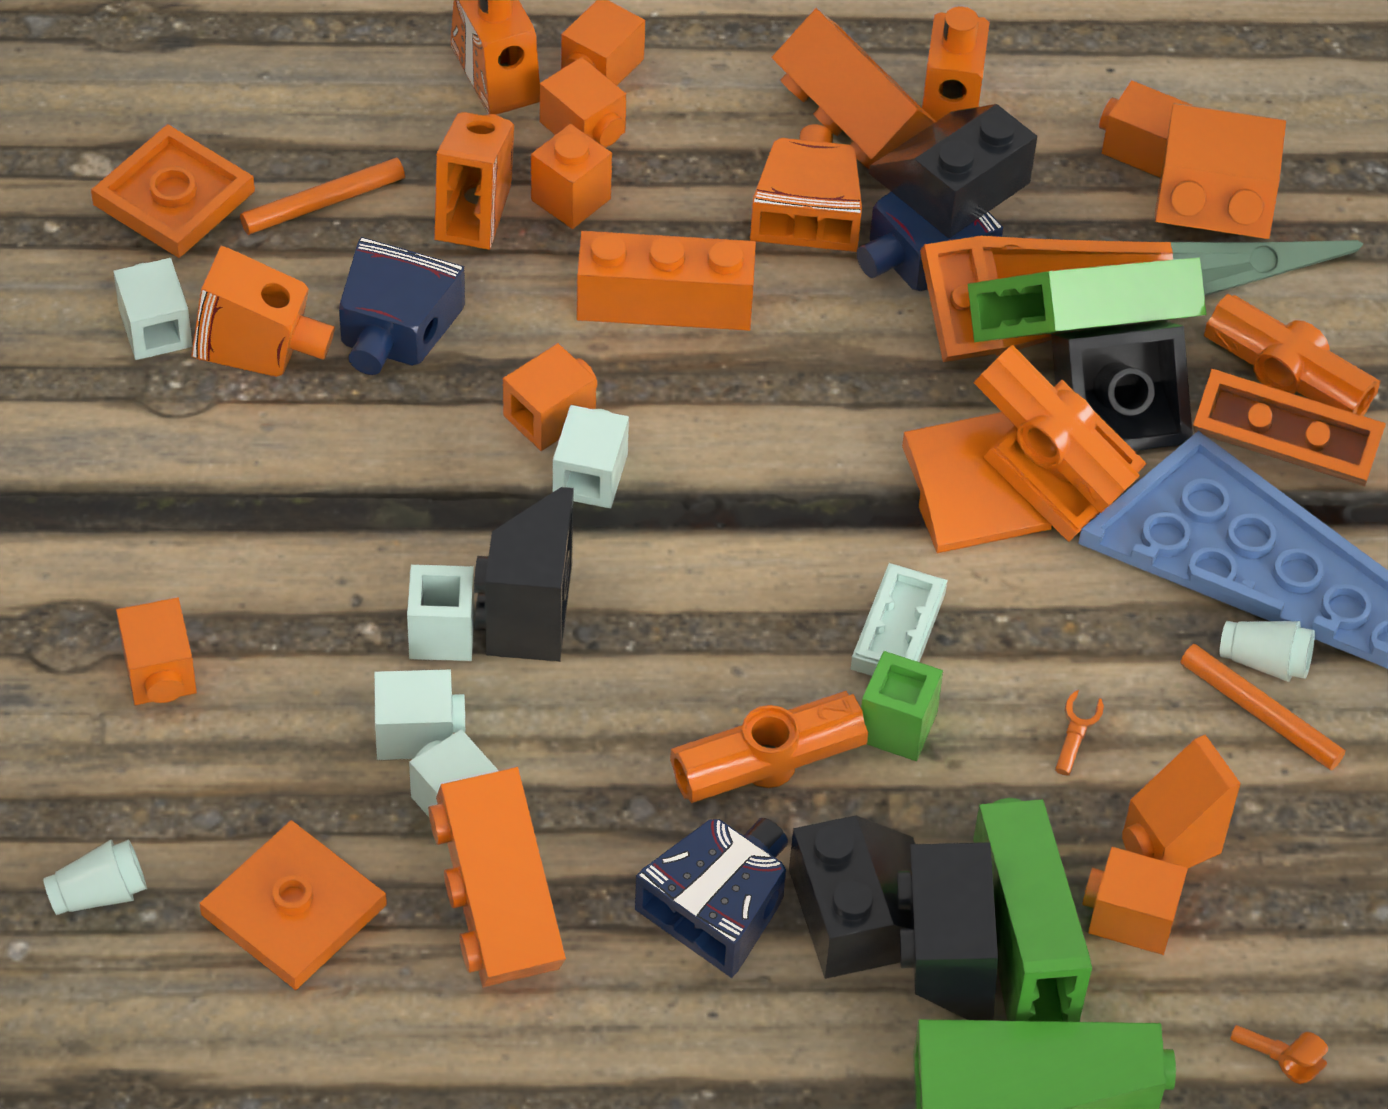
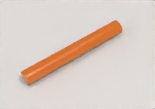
[240,157,405,235]
[1180,644,1346,771]

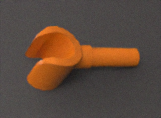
[1055,690,1104,776]
[1230,1025,1328,1084]

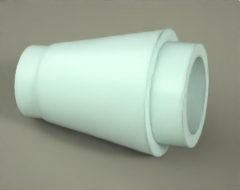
[1220,621,1315,682]
[43,840,147,915]

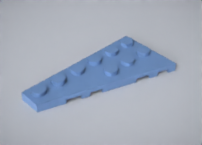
[1078,431,1388,669]

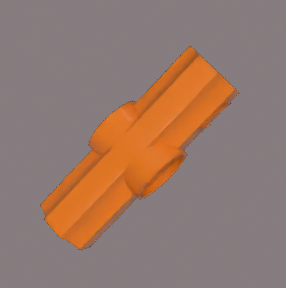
[1204,294,1381,416]
[973,345,1140,513]
[670,691,868,803]

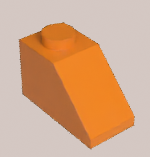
[1122,734,1241,868]

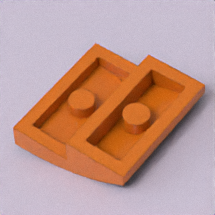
[902,412,1052,553]

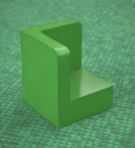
[861,651,943,761]

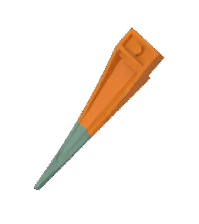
[920,236,1363,362]

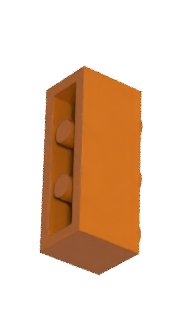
[771,8,936,169]
[577,231,756,331]
[1193,369,1386,487]
[428,767,566,988]

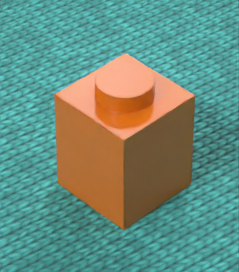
[561,0,645,85]
[540,57,626,147]
[1099,80,1193,178]
[531,124,612,229]
[503,343,598,451]
[116,597,197,705]
[1082,847,1188,955]

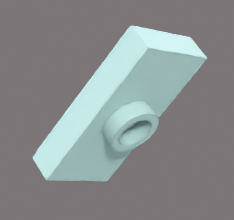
[851,563,948,676]

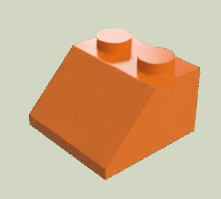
[1154,103,1286,239]

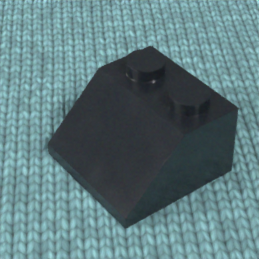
[869,104,1038,238]
[1051,321,1193,451]
[474,487,574,662]
[789,815,915,979]
[897,842,998,1020]

